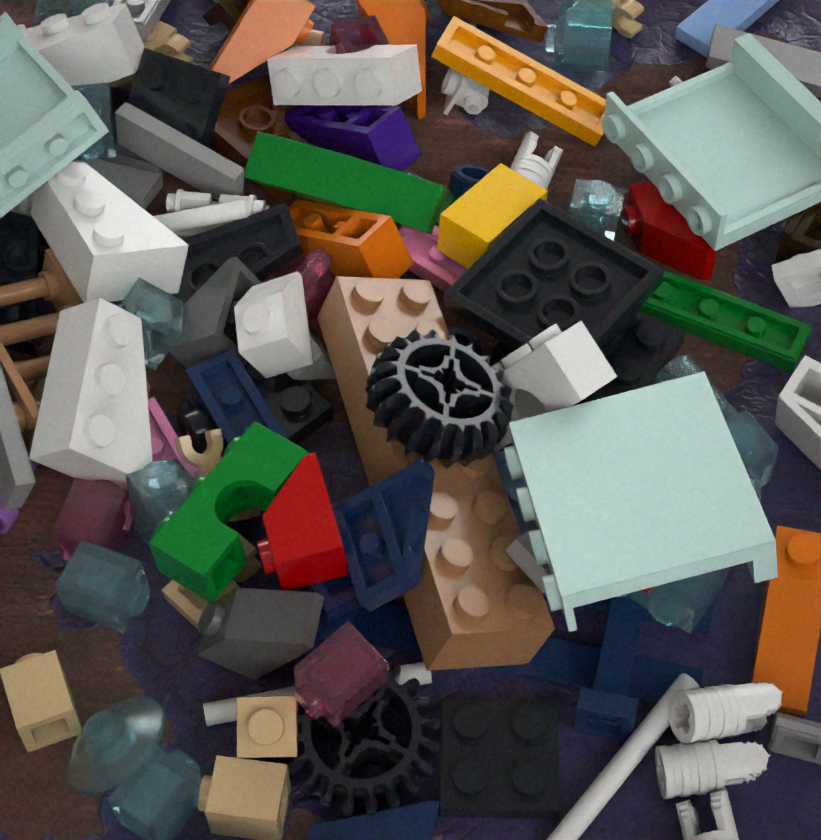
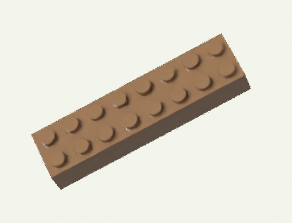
[317,276,555,671]

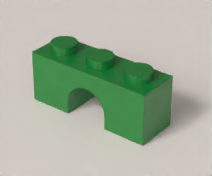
[149,421,309,604]

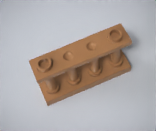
[0,248,151,452]

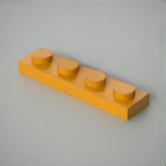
[431,16,606,147]

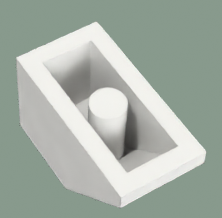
[234,271,313,378]

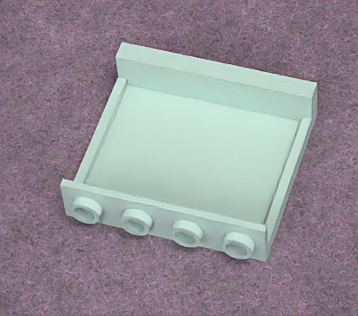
[0,12,109,218]
[602,33,821,251]
[503,371,778,632]

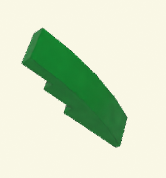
[244,131,447,235]

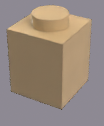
[0,650,83,753]
[237,695,300,758]
[198,755,291,840]

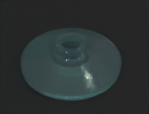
[64,696,166,795]

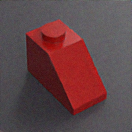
[621,181,716,281]
[257,452,349,591]

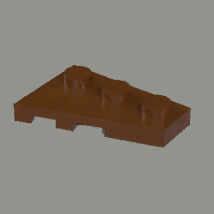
[211,75,301,202]

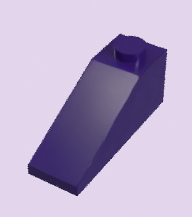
[284,105,421,173]

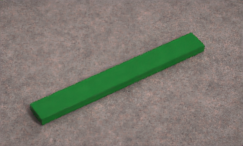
[435,190,813,373]

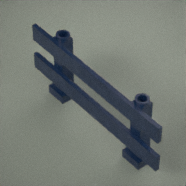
[264,578,716,742]

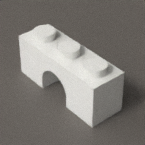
[267,44,422,106]
[491,321,617,452]

